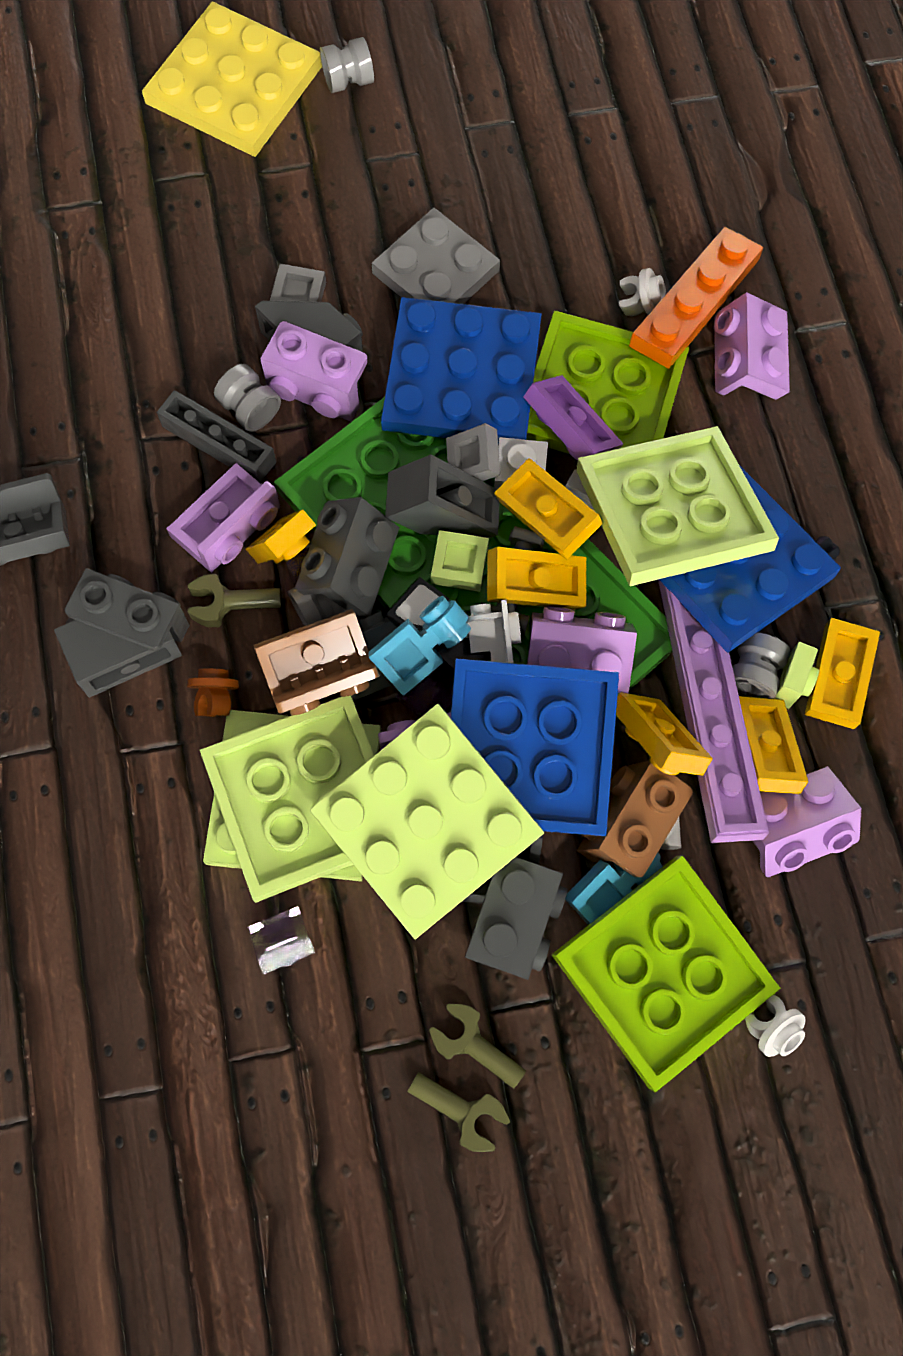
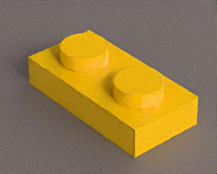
[494,458,603,560]
[246,509,316,564]
[487,547,586,610]
[805,618,880,729]
[616,692,713,776]
[739,696,809,794]

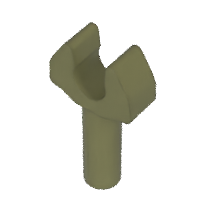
[187,574,282,627]
[429,1004,526,1089]
[407,1072,510,1152]

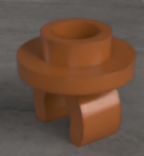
[187,668,239,717]

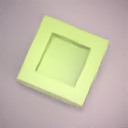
[431,530,489,592]
[774,642,820,709]

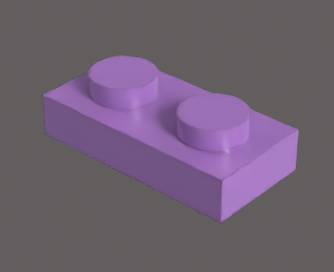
[523,375,623,460]

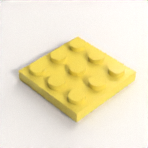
[142,1,322,157]

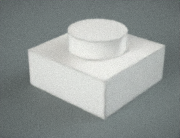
[494,437,548,489]

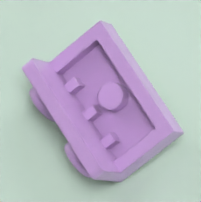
[714,292,790,400]
[260,321,367,422]
[166,463,280,573]
[527,606,637,694]
[753,766,861,877]

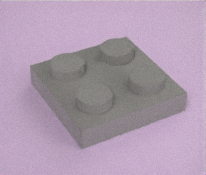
[372,208,500,304]

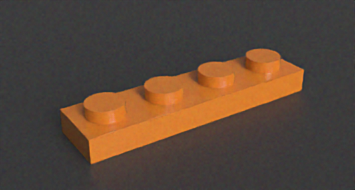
[629,227,764,369]

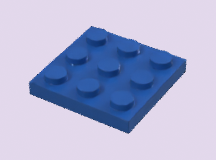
[381,297,542,444]
[659,465,841,653]
[451,659,619,836]

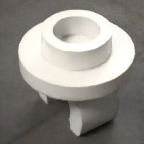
[619,268,666,316]
[745,995,806,1057]

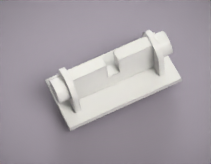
[467,599,521,663]

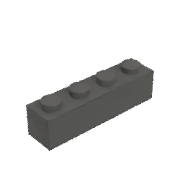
[157,390,276,484]

